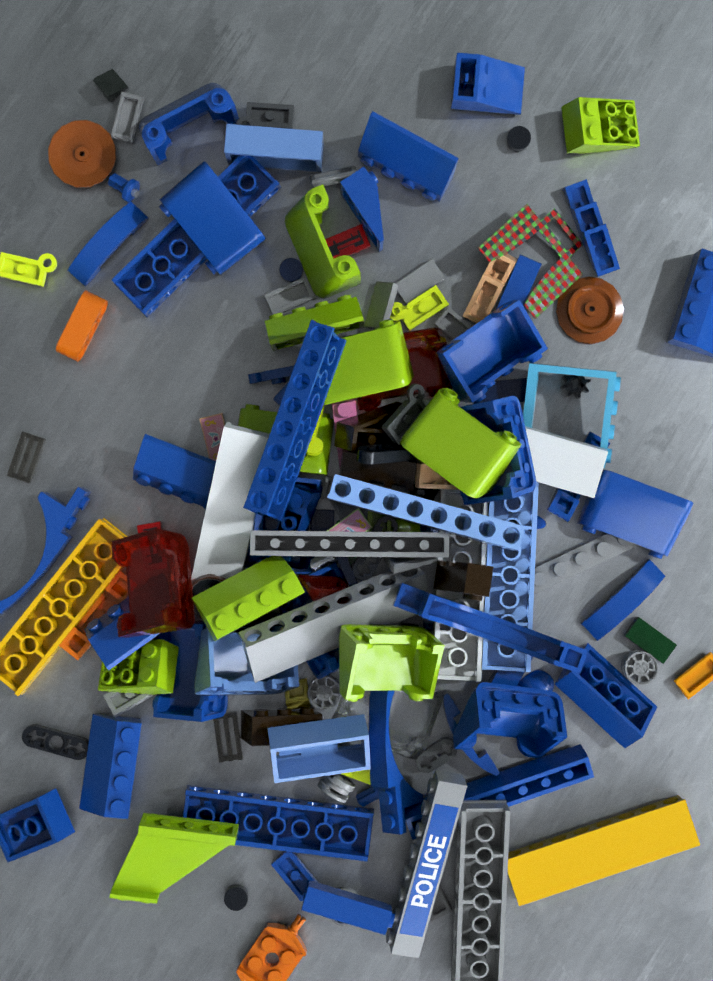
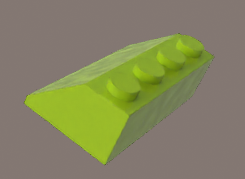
[265,295,364,351]
[192,556,305,641]

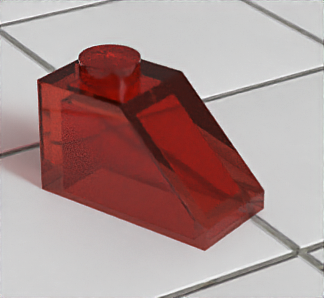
[298,575,348,613]

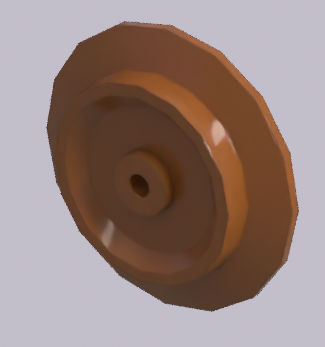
[48,120,116,188]
[556,276,624,344]

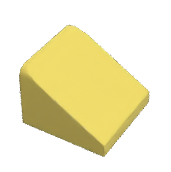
[285,678,311,710]

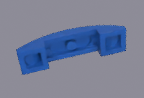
[68,202,149,287]
[547,431,610,522]
[581,559,665,641]
[442,690,500,776]

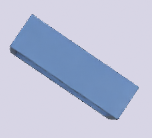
[224,124,324,173]
[268,714,371,783]

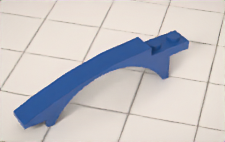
[0,487,91,616]
[393,582,588,674]
[368,691,423,835]

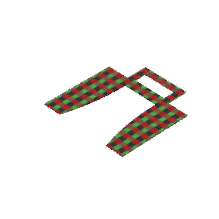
[478,204,583,319]

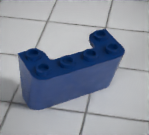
[437,299,548,403]

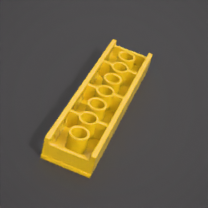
[0,518,140,696]
[508,795,700,906]

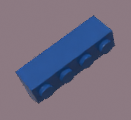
[133,434,216,510]
[84,573,188,670]
[555,643,657,749]
[79,714,142,819]

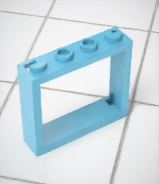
[523,363,621,469]

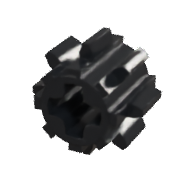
[560,375,591,399]

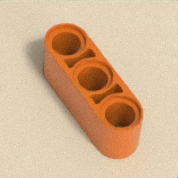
[56,290,108,362]

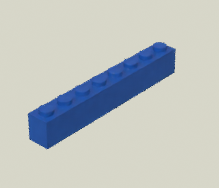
[404,744,594,840]

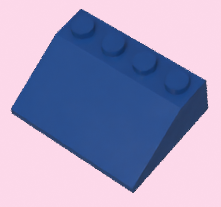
[358,111,459,202]
[666,248,713,357]

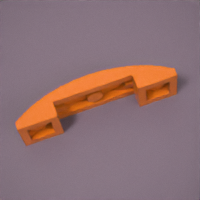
[59,571,139,660]

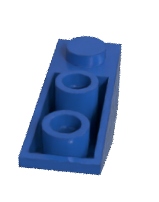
[275,484,321,561]

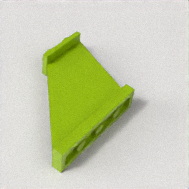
[109,813,239,904]

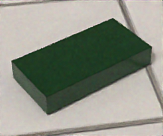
[624,617,677,664]

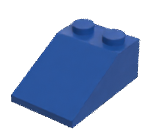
[340,166,384,252]
[0,788,75,863]

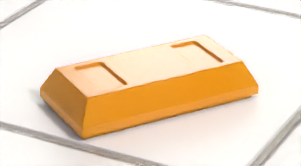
[673,652,713,700]

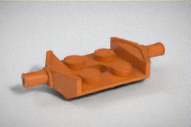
[236,914,307,981]

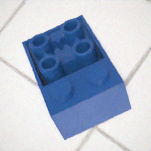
[451,53,525,115]

